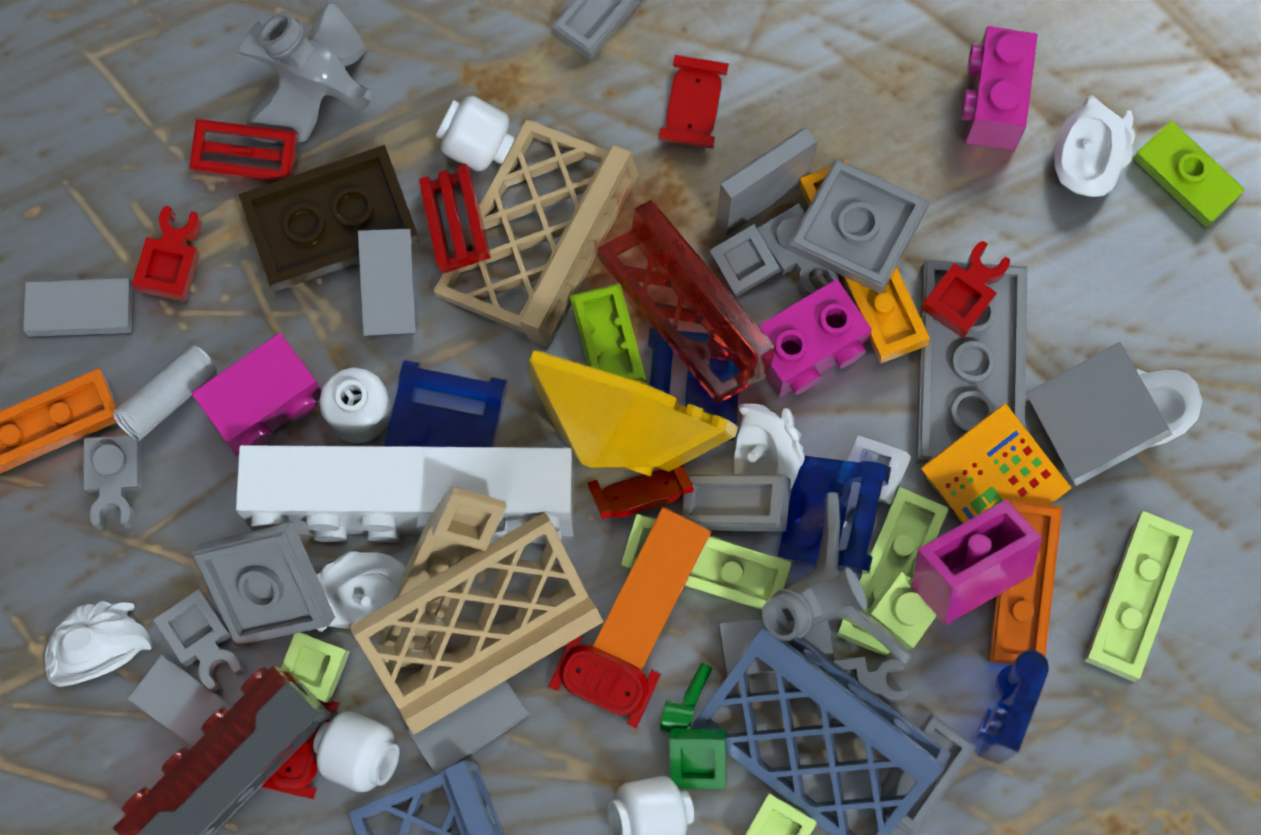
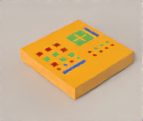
[919,403,1071,524]

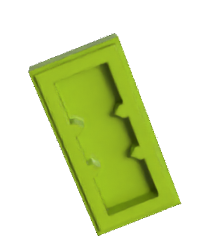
[1133,120,1246,228]
[570,283,646,384]

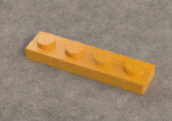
[799,160,930,364]

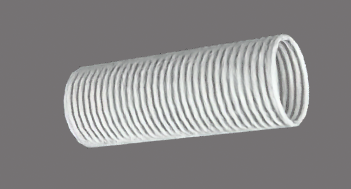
[113,344,217,441]

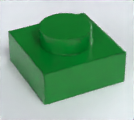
[669,728,727,789]

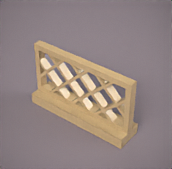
[433,119,639,348]
[349,512,603,735]

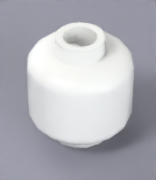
[435,95,515,172]
[319,367,392,443]
[313,711,400,792]
[607,776,694,835]

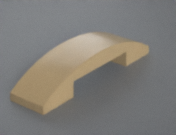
[379,486,506,671]

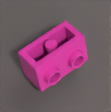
[961,26,1038,151]
[746,279,872,397]
[191,332,321,457]
[912,499,1042,626]

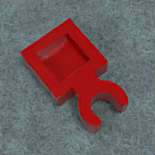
[132,206,202,302]
[921,241,1010,339]

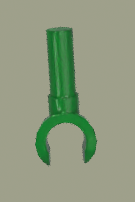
[660,663,713,733]

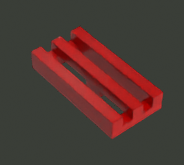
[189,118,300,182]
[418,163,491,274]

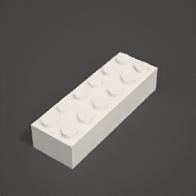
[236,446,574,544]

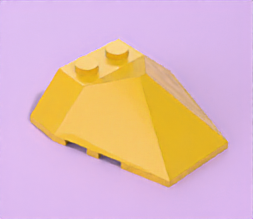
[526,350,738,477]

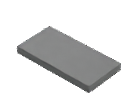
[916,260,1028,464]

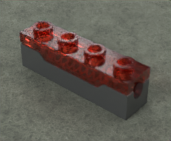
[113,666,332,835]

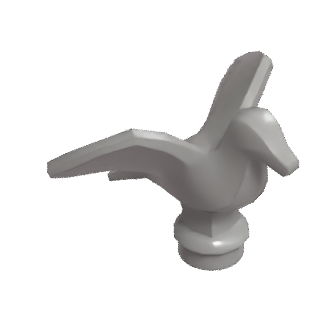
[238,2,374,144]
[762,492,912,663]

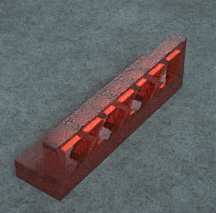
[597,199,776,404]

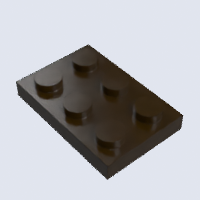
[238,145,420,292]

